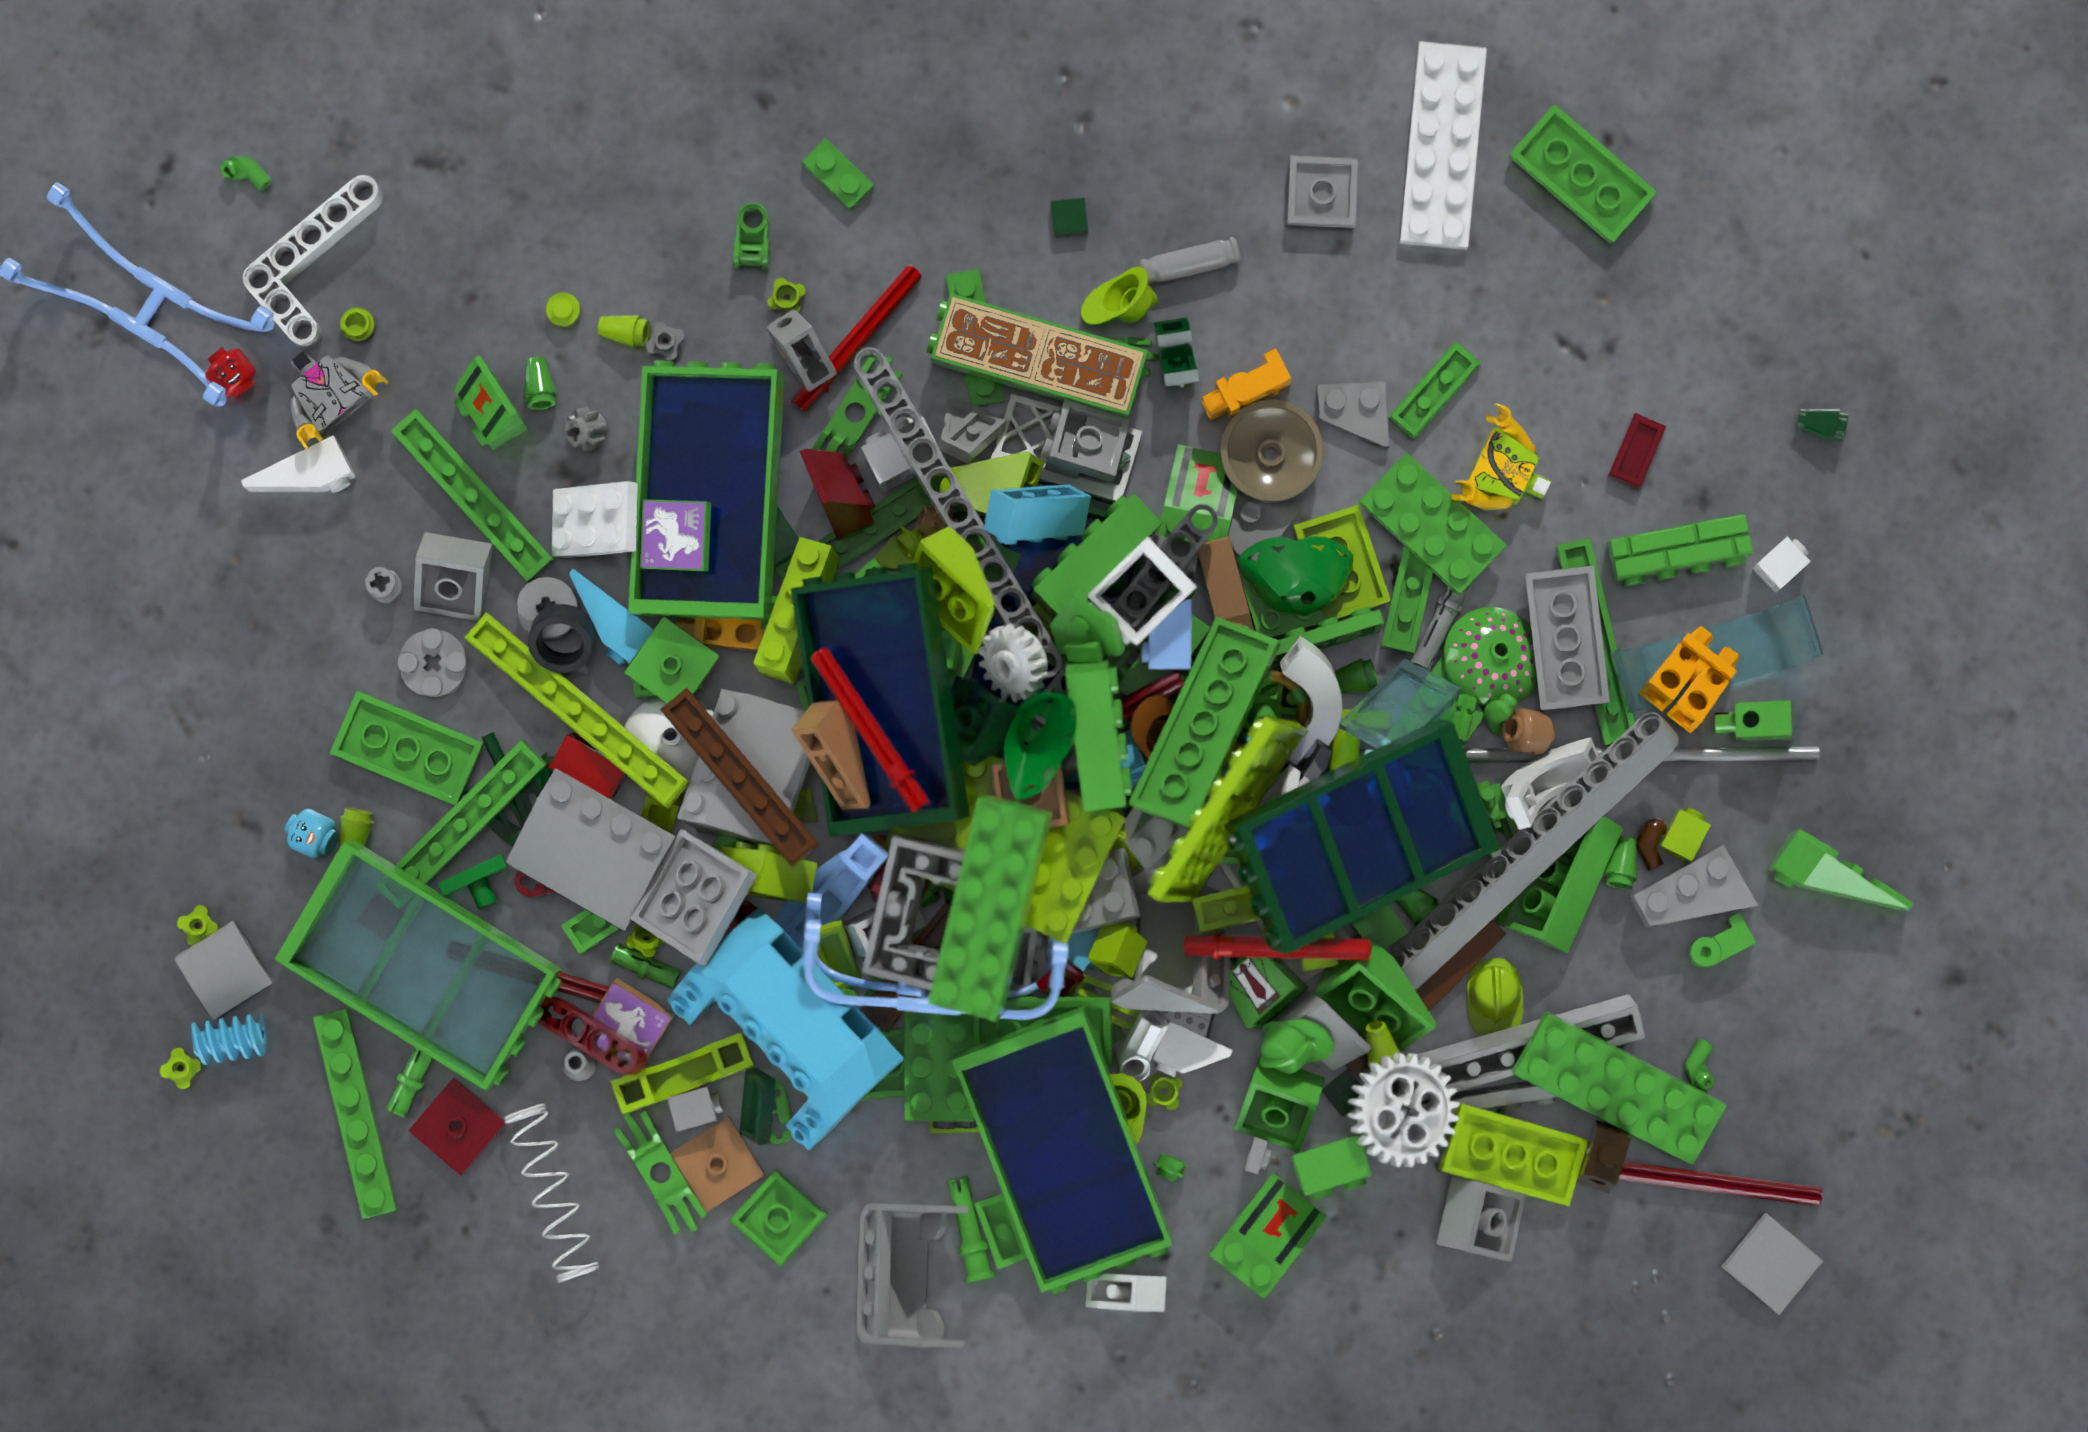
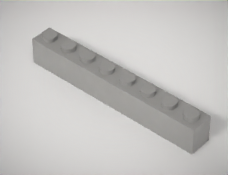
[1363,994,1646,1113]

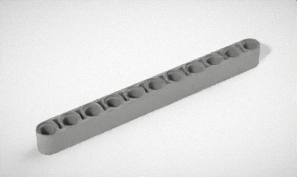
[854,347,1062,680]
[1388,712,1678,990]

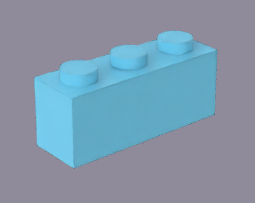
[984,484,1091,544]

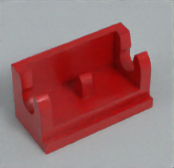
[549,732,627,799]

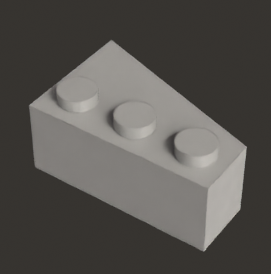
[1629,845,1758,928]

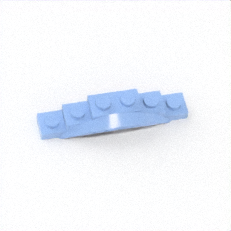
[773,832,889,952]

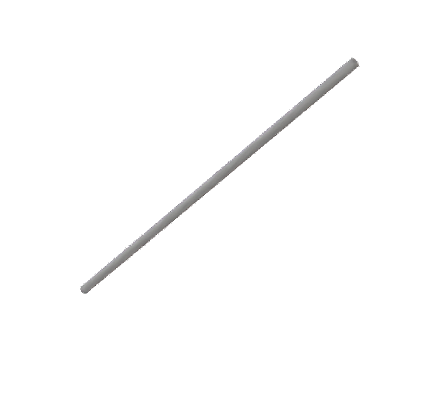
[1287,747,1820,763]

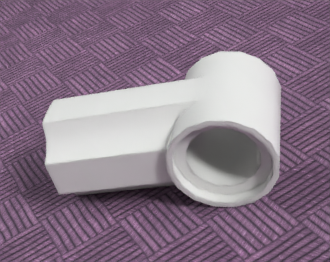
[1114,1010,1168,1082]

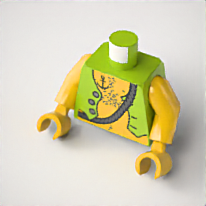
[1451,403,1551,511]

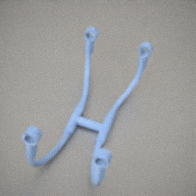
[0,182,274,406]
[802,893,1068,1019]

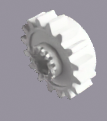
[979,624,1048,702]

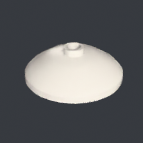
[624,697,714,793]

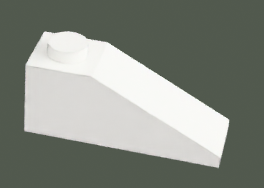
[241,436,356,493]

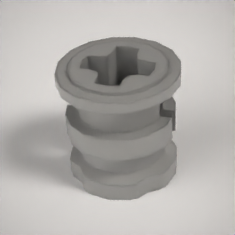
[365,567,402,603]

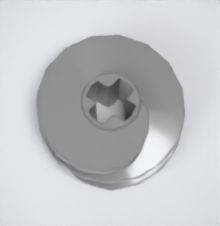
[517,577,579,641]

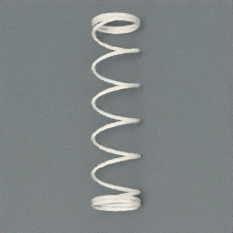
[503,1104,600,1282]

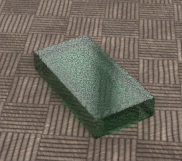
[739,1067,776,1145]

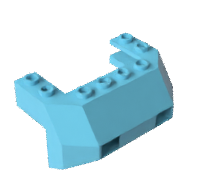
[666,907,904,1150]

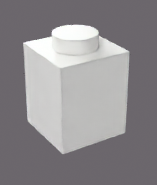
[1752,536,1811,593]

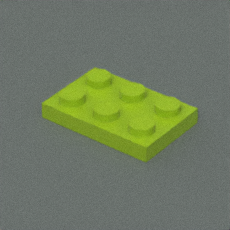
[1293,504,1391,620]

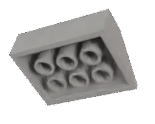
[677,689,811,846]
[505,768,676,931]

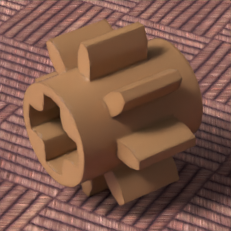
[915,503,957,539]

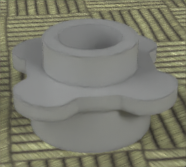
[645,322,685,361]

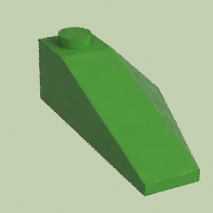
[1768,829,1914,911]

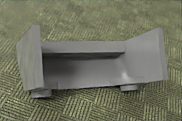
[856,1203,968,1347]

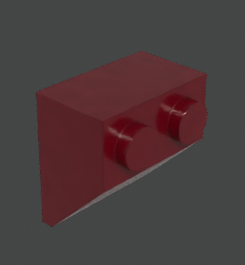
[799,449,876,539]

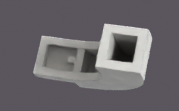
[1280,636,1342,765]
[1501,737,1599,829]

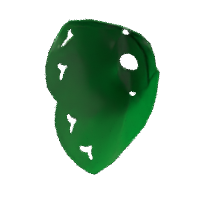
[1237,536,1353,615]
[1004,692,1077,800]

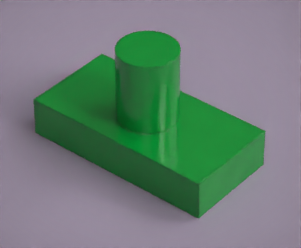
[438,854,510,910]

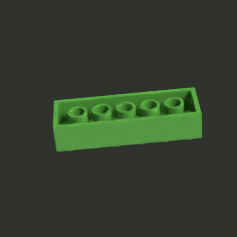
[928,794,1053,1021]

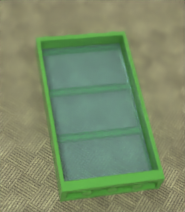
[275,839,562,1091]

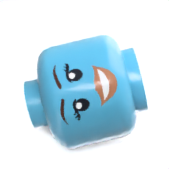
[285,808,339,859]

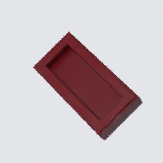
[1607,413,1666,490]

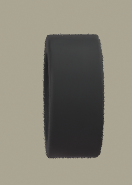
[528,604,596,673]

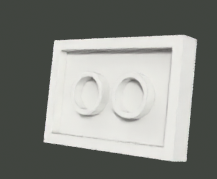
[551,481,638,559]

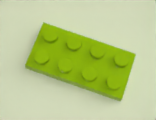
[1438,1102,1589,1206]

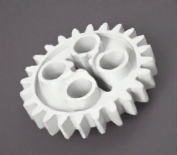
[1348,1053,1460,1167]

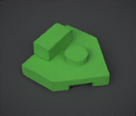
[1050,589,1125,663]

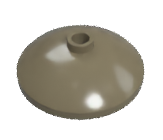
[1220,399,1324,502]

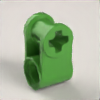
[733,202,770,270]

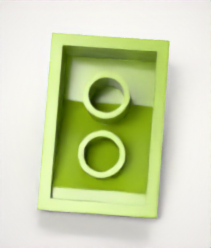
[904,526,995,655]

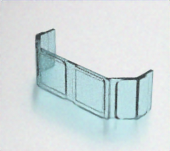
[1610,594,1823,713]

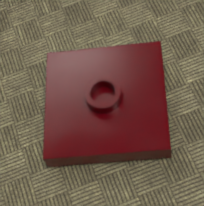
[408,1078,506,1176]

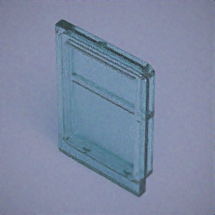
[1339,658,1461,748]

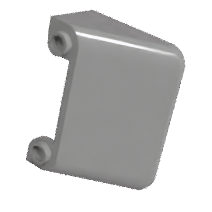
[1111,866,1230,1013]

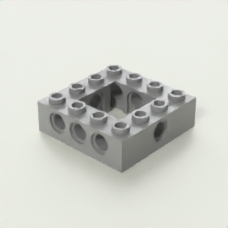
[862,833,965,990]

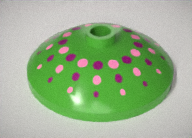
[1443,607,1538,707]

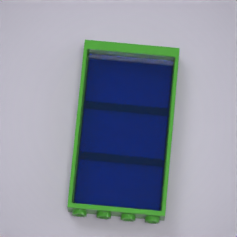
[628,360,785,621]
[952,1006,1173,1294]

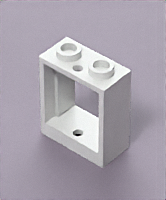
[1087,537,1197,646]

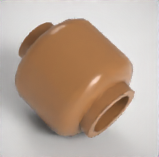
[1502,708,1555,755]

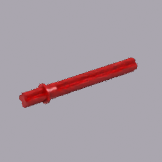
[790,265,922,413]
[811,648,930,812]
[1183,932,1372,960]

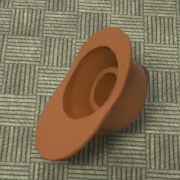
[1131,696,1174,759]

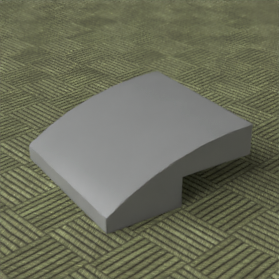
[174,921,272,1020]
[1721,1213,1823,1315]

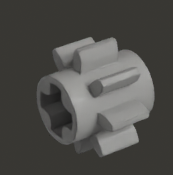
[565,407,607,451]

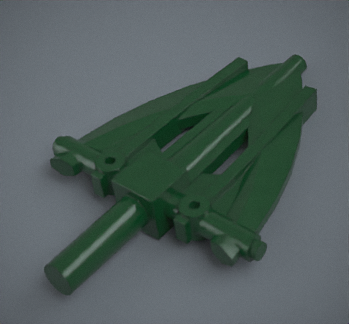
[464,732,554,847]

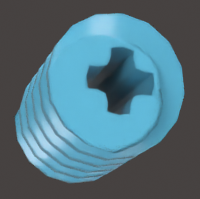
[191,1013,268,1065]

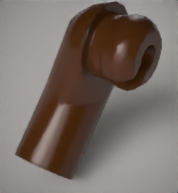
[1636,818,1667,871]

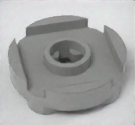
[397,628,468,698]

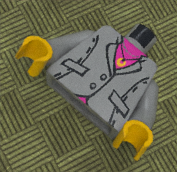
[290,351,388,450]

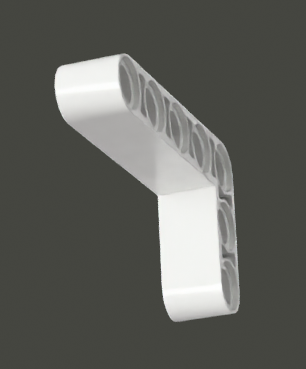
[243,175,383,350]

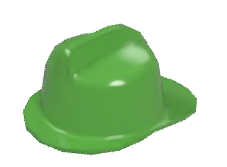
[1259,1019,1334,1074]

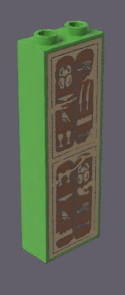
[927,293,1148,419]

